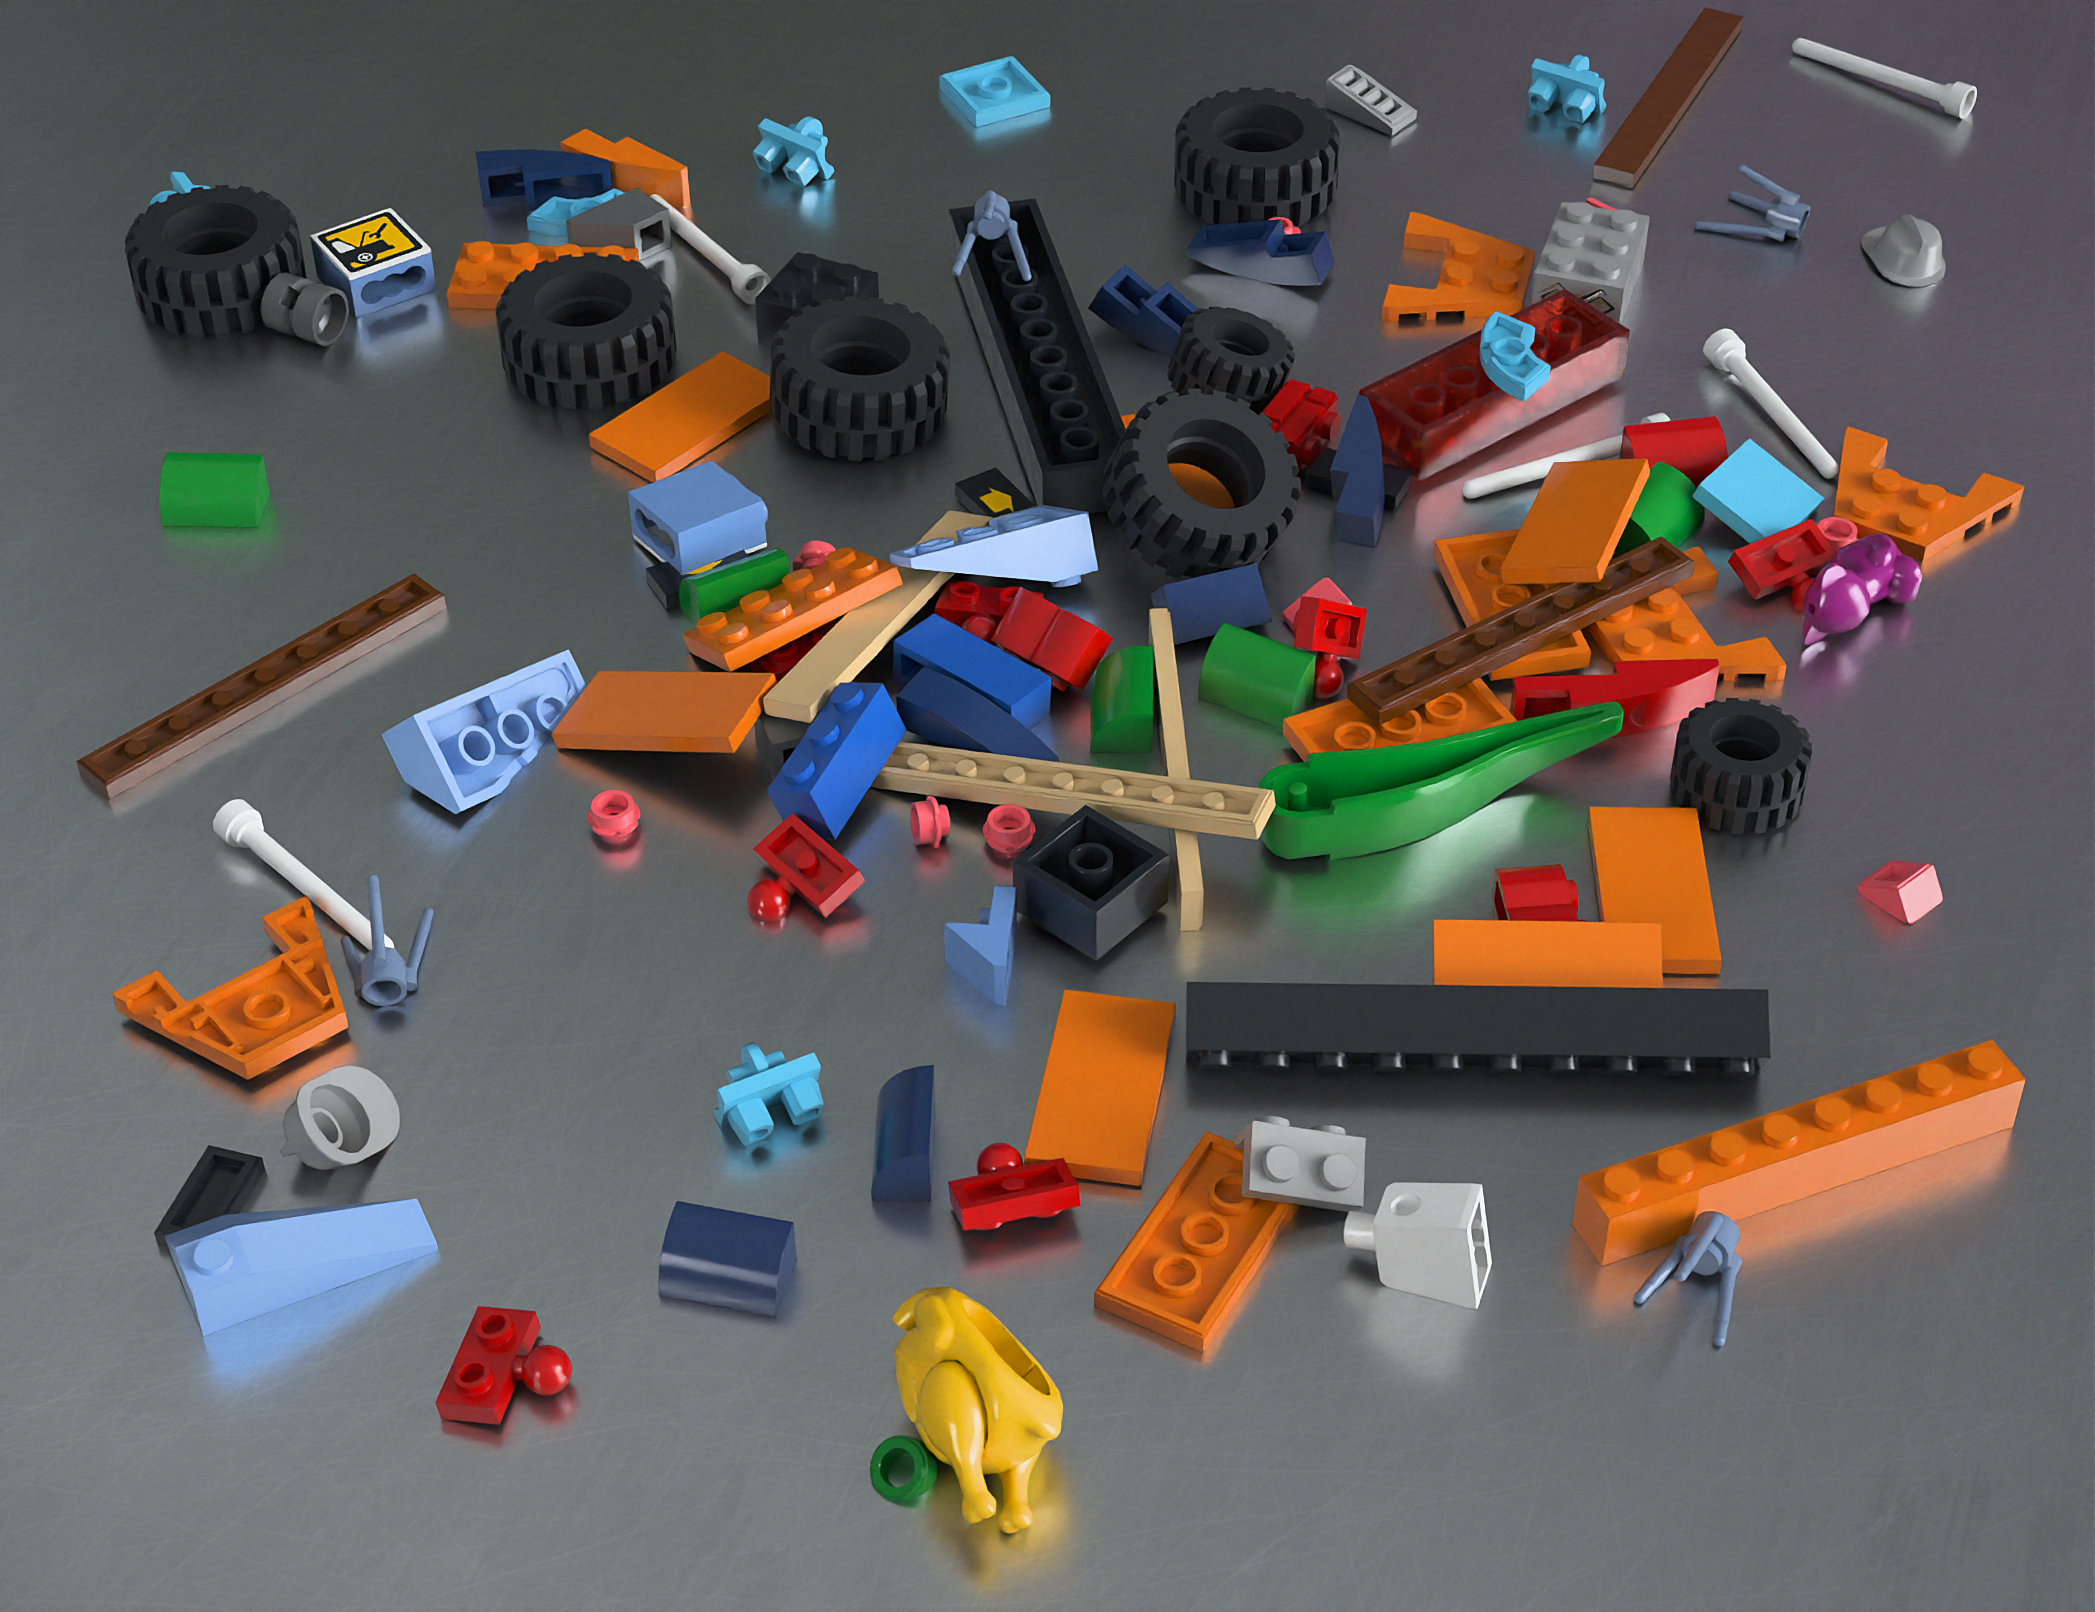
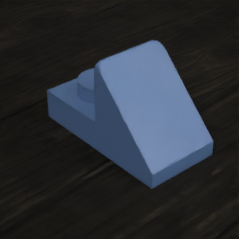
[944,886,1017,1005]

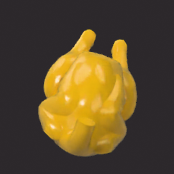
[892,1286,1063,1534]

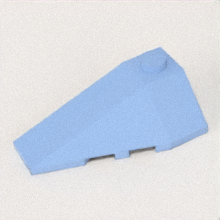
[889,505,1098,587]
[381,649,587,814]
[165,1198,438,1336]

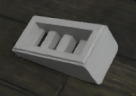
[1325,64,1417,136]

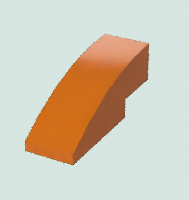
[560,128,690,207]

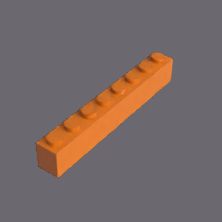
[1572,1039,2026,1267]

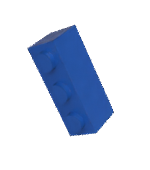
[893,613,1052,730]
[767,682,907,840]

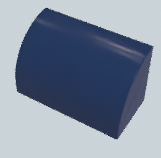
[1151,563,1272,644]
[871,1065,936,1201]
[658,1201,797,1317]

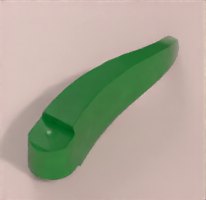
[1258,701,1624,861]

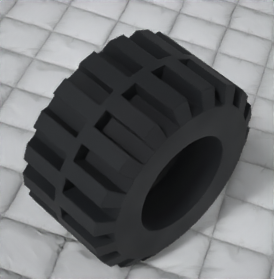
[1167,306,1295,415]
[1670,698,1812,834]

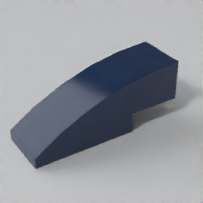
[475,149,612,211]
[1186,219,1335,286]
[1088,264,1198,357]
[1330,395,1385,547]
[896,666,1059,762]

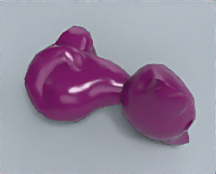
[1802,533,1922,645]

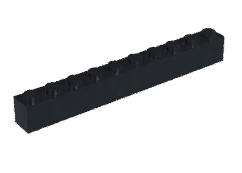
[1185,982,1771,1078]

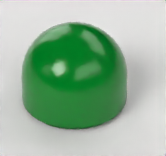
[870,1435,938,1501]

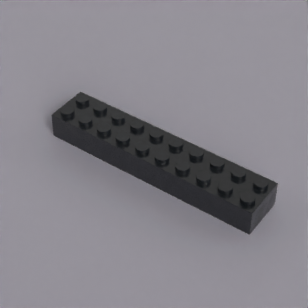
[948,198,1126,513]

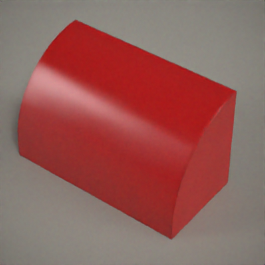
[1620,416,1728,488]

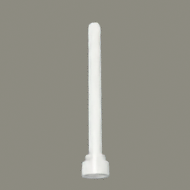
[1792,38,1977,119]
[650,194,771,305]
[1703,329,1839,479]
[1461,412,1671,499]
[213,799,394,951]

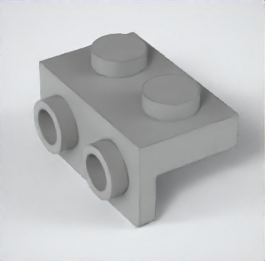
[1234,1116,1366,1212]

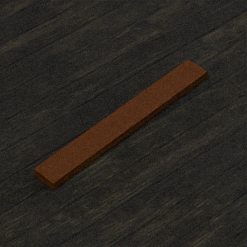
[1592,8,1744,187]
[1347,536,1695,725]
[76,574,447,800]

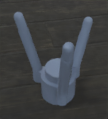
[1694,165,1810,242]
[952,190,1031,281]
[340,874,434,1006]
[1634,1211,1743,1347]

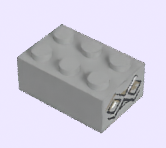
[1529,201,1650,334]

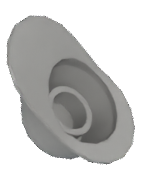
[1861,214,1946,288]
[280,1065,400,1170]

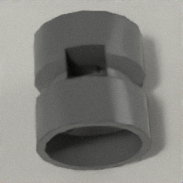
[261,272,349,346]

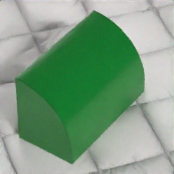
[159,452,270,528]
[1615,461,1705,555]
[679,548,789,627]
[1198,622,1316,730]
[1090,646,1153,753]

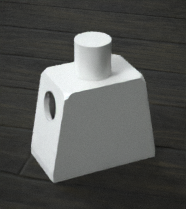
[1344,1182,1492,1309]

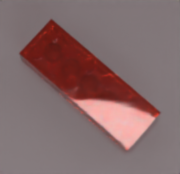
[1359,289,1630,481]

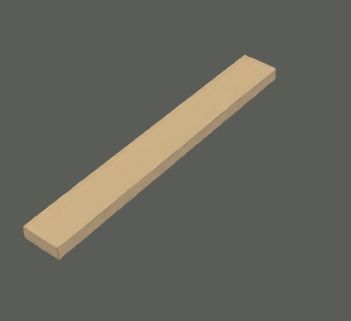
[763,510,993,723]
[1149,608,1204,932]
[870,742,1276,840]

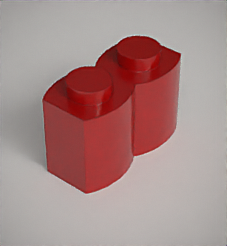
[990,587,1113,693]
[1492,864,1587,922]

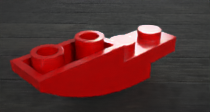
[1510,659,1720,739]

